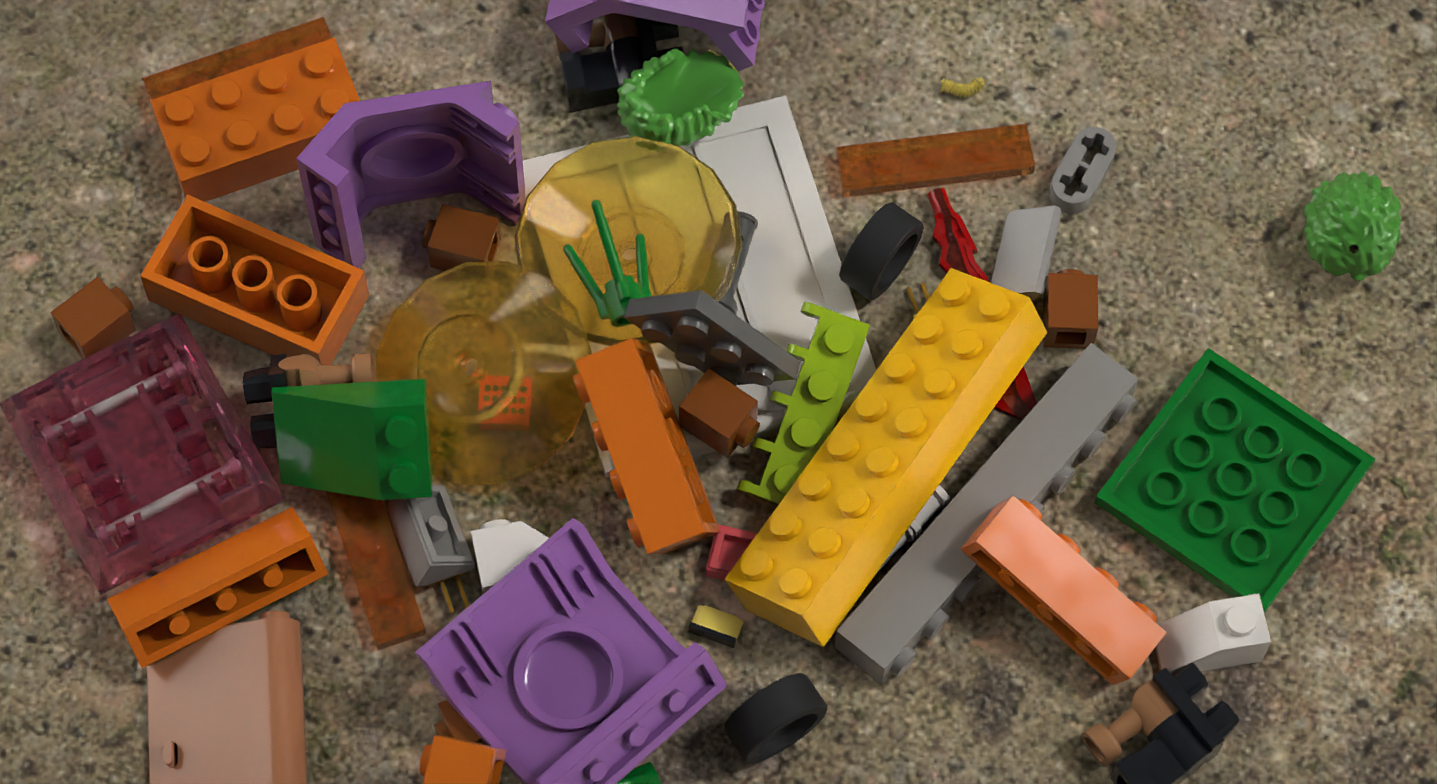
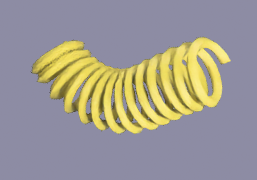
[941,77,985,98]

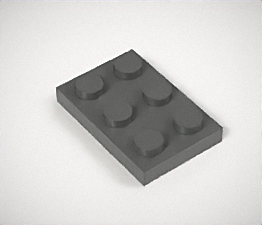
[624,290,801,386]

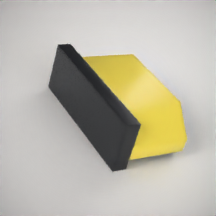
[689,605,743,648]

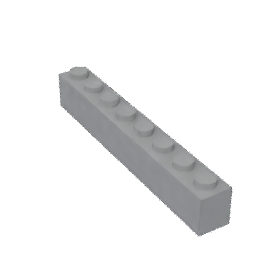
[834,343,1138,685]

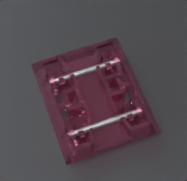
[0,314,285,595]

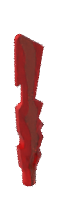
[927,188,1037,421]

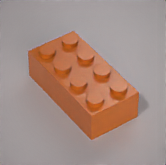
[150,37,360,202]
[140,194,369,365]
[573,338,721,554]

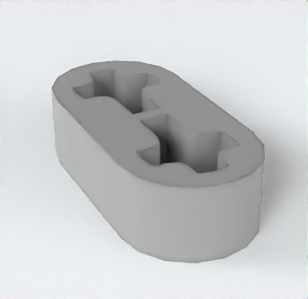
[1049,127,1117,214]

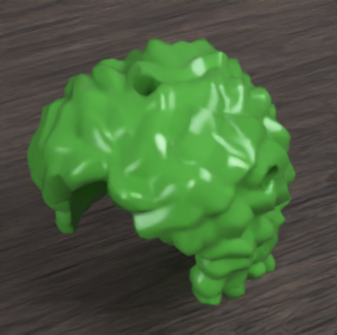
[617,48,744,151]
[1303,171,1402,281]

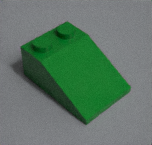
[272,379,433,500]

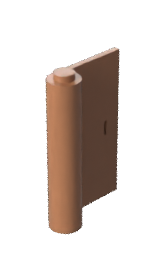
[147,611,307,784]

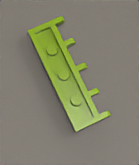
[736,302,870,506]

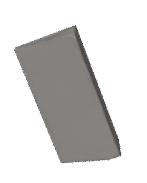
[991,206,1062,301]
[387,485,475,586]

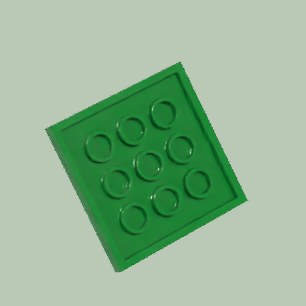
[1094,348,1375,615]

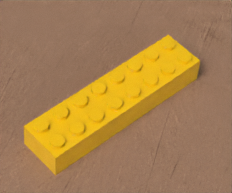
[725,268,1047,647]

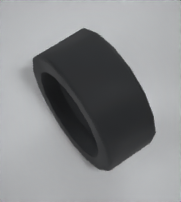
[839,202,924,300]
[724,673,827,764]

